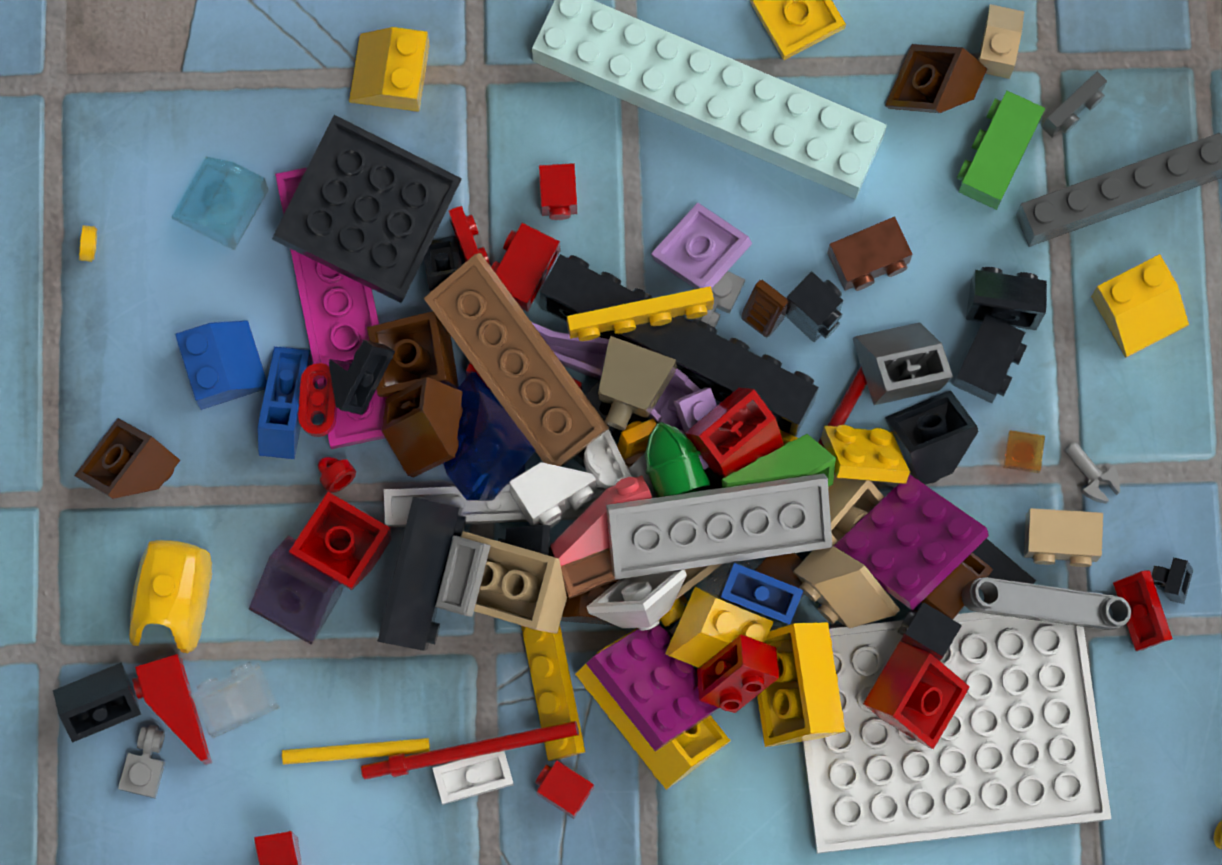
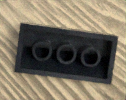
[377,497,467,651]

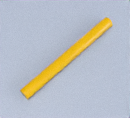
[282,738,430,765]

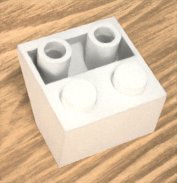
[509,462,596,528]

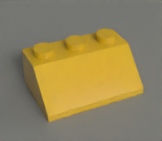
[757,622,845,747]

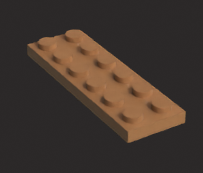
[424,253,609,467]

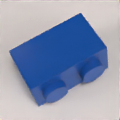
[719,562,803,625]

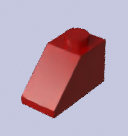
[254,831,302,865]

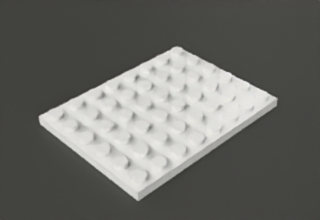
[802,612,1111,854]

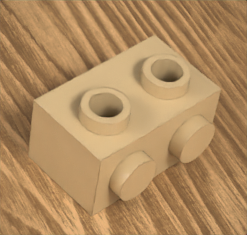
[1024,508,1103,567]

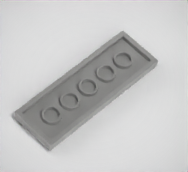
[606,473,832,580]

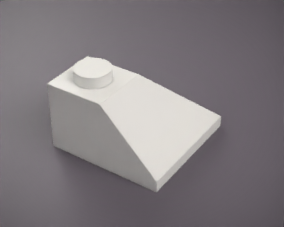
[587,569,687,631]

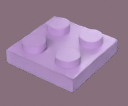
[651,203,752,289]

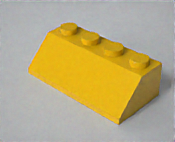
[575,628,731,790]

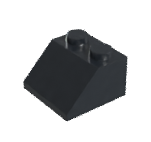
[966,267,1047,330]

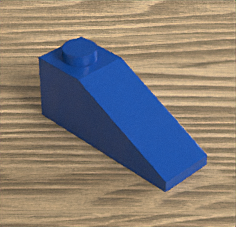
[257,346,310,459]

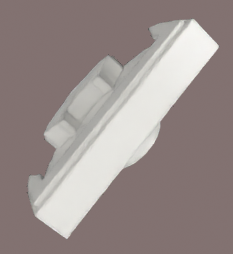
[584,429,632,489]

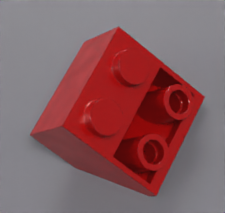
[685,387,784,483]

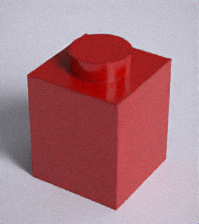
[539,163,577,220]
[535,761,594,819]

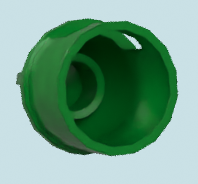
[645,422,710,498]

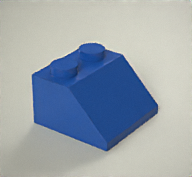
[175,320,267,410]

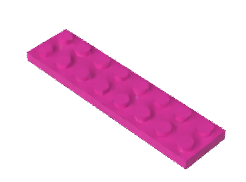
[275,167,388,450]

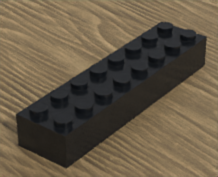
[540,254,819,437]

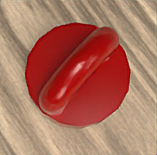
[317,457,356,493]

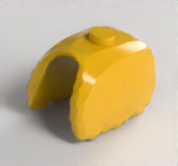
[129,540,212,654]

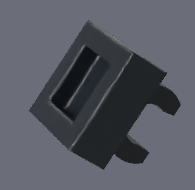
[1152,557,1193,604]

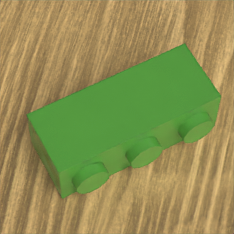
[956,90,1045,210]

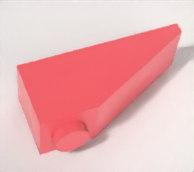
[550,475,652,566]

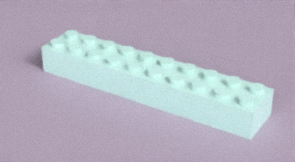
[532,0,887,199]

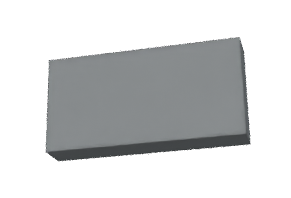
[435,536,491,617]

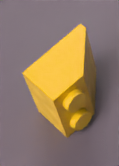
[349,27,430,112]
[1091,254,1189,358]
[665,587,774,668]

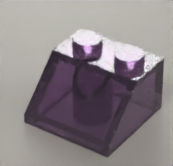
[249,535,345,644]

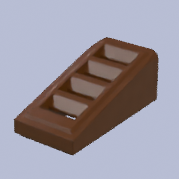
[741,280,788,338]

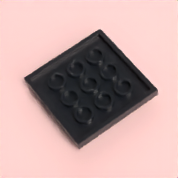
[272,115,462,303]

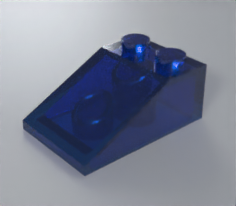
[443,372,536,501]

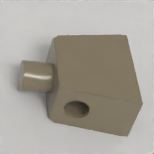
[598,336,677,430]

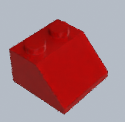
[289,492,391,590]
[863,641,970,749]

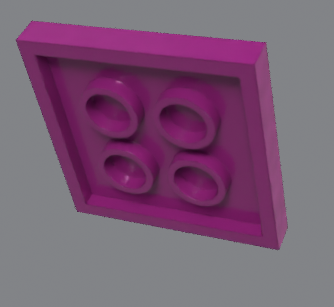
[834,474,989,610]
[586,624,719,752]

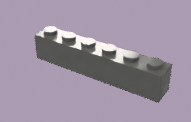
[1016,133,1222,247]

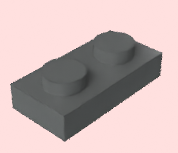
[1043,71,1107,138]

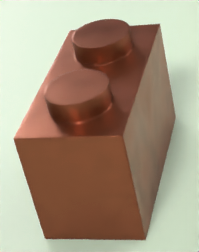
[827,216,913,291]

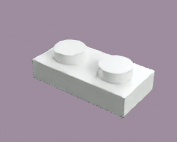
[432,751,514,805]

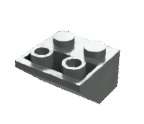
[853,323,953,405]

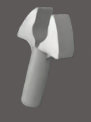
[1065,442,1120,504]

